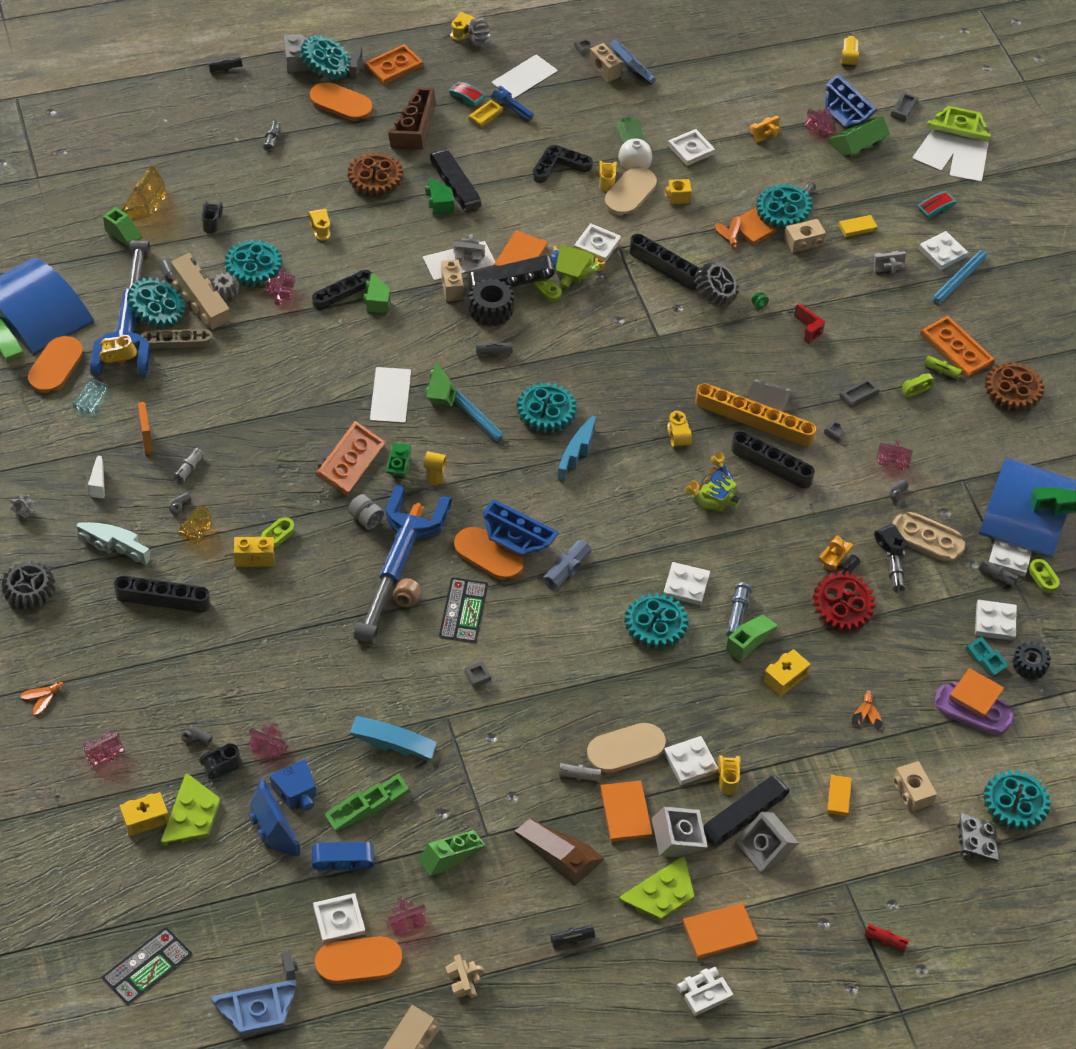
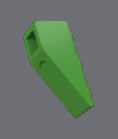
[726,615,778,662]
[418,830,485,876]

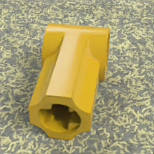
[841,36,859,66]
[424,451,447,486]

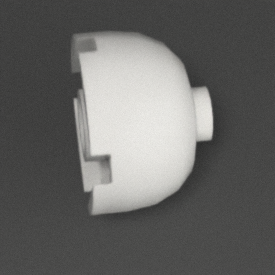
[618,139,652,170]

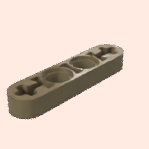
[141,329,213,349]

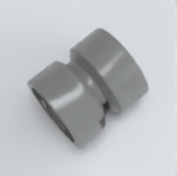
[348,494,384,530]

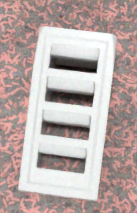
[88,456,105,499]

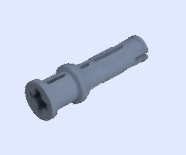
[726,582,753,637]

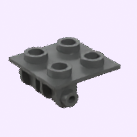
[957,813,999,861]

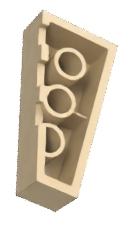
[171,253,230,330]
[384,1005,440,1049]

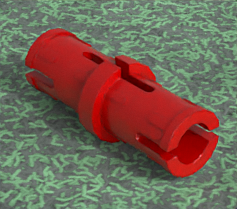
[864,924,910,953]

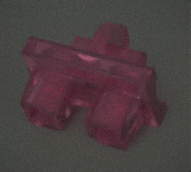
[805,108,836,137]
[265,269,295,305]
[876,440,913,471]
[249,723,288,759]
[83,731,124,766]
[385,897,426,936]

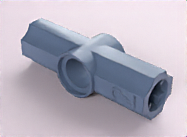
[543,540,591,589]

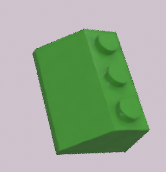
[827,116,890,157]

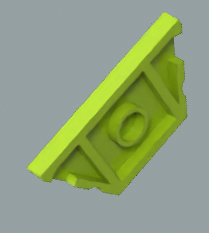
[926,106,991,142]
[161,773,220,846]
[619,856,694,922]

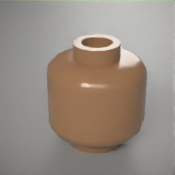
[393,578,421,608]

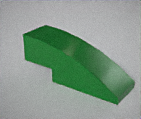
[1029,487,1076,515]

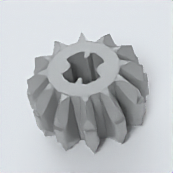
[467,18,490,46]
[210,272,239,302]

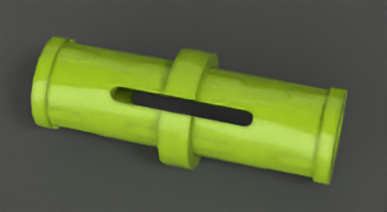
[924,356,962,380]

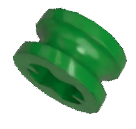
[751,291,769,309]

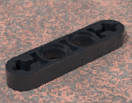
[312,270,373,309]

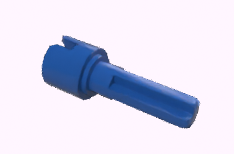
[491,86,534,121]

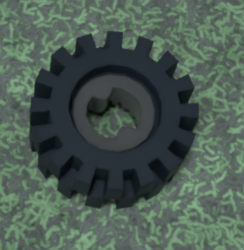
[1012,641,1051,679]

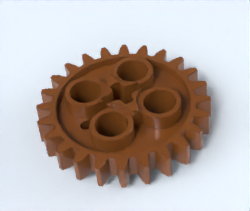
[348,152,403,197]
[984,361,1045,411]

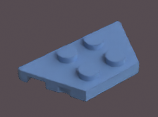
[609,40,656,84]
[212,979,297,1036]

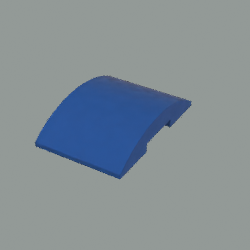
[0,258,94,356]
[979,457,1076,558]

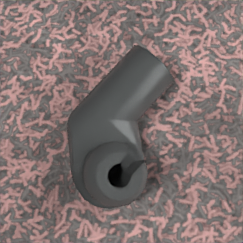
[889,479,909,502]
[169,492,192,515]
[181,728,213,745]

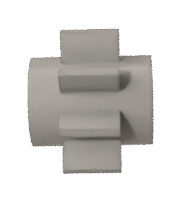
[10,494,35,518]

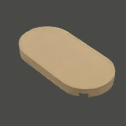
[605,168,657,216]
[892,512,965,562]
[587,723,666,773]

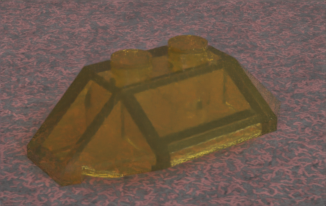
[121,165,167,221]

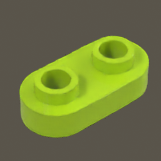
[533,278,562,303]
[901,374,935,398]
[261,517,295,548]
[1029,559,1060,593]

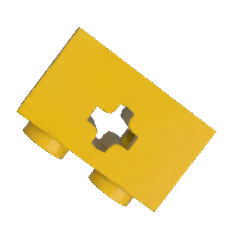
[234,537,275,567]
[764,649,811,697]
[120,792,169,836]

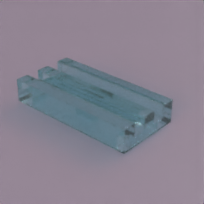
[73,378,108,414]

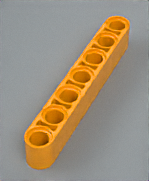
[695,383,816,446]

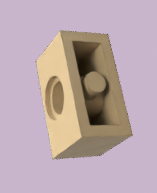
[589,43,622,83]
[784,219,826,253]
[441,259,464,301]
[893,761,937,812]

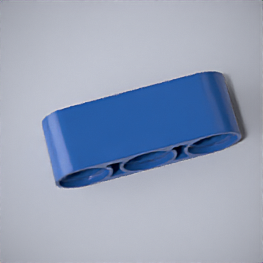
[312,842,374,871]

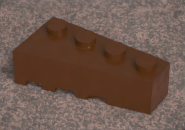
[388,87,436,149]

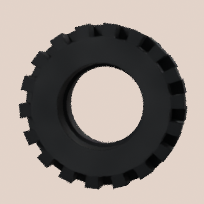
[469,279,514,326]

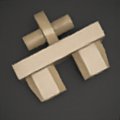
[446,954,484,999]

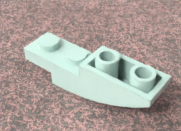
[76,522,150,565]

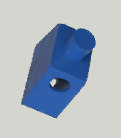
[270,759,316,811]

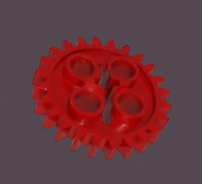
[812,571,876,632]

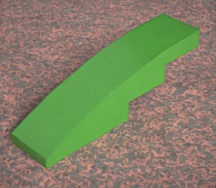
[0,319,24,362]
[325,773,411,831]

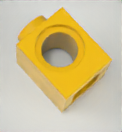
[665,179,692,204]

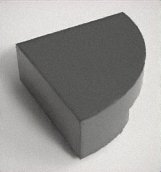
[574,37,590,56]
[824,419,843,442]

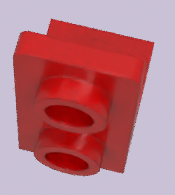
[794,303,825,344]

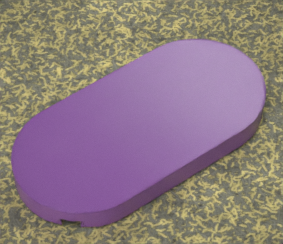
[935,682,1014,735]

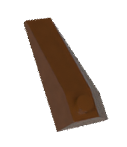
[515,818,604,886]

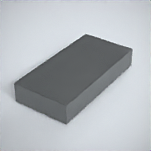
[350,44,363,79]
[891,92,919,121]
[839,378,880,408]

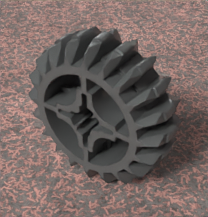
[694,260,739,308]
[1,560,56,611]

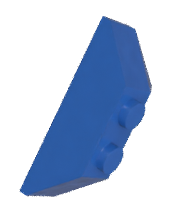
[825,74,877,128]
[483,499,559,556]
[248,779,300,856]

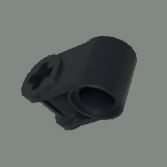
[202,201,223,233]
[874,524,907,561]
[199,743,241,779]

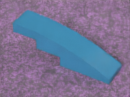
[558,416,596,481]
[349,716,437,762]

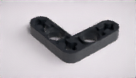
[533,145,593,183]

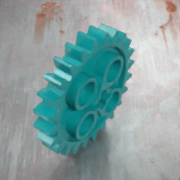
[300,35,351,80]
[756,183,813,230]
[224,239,283,287]
[126,277,185,329]
[517,382,577,433]
[624,592,689,650]
[983,769,1051,831]

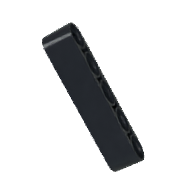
[430,148,482,212]
[629,234,699,290]
[467,255,555,291]
[731,431,815,489]
[114,576,211,612]
[703,775,790,847]

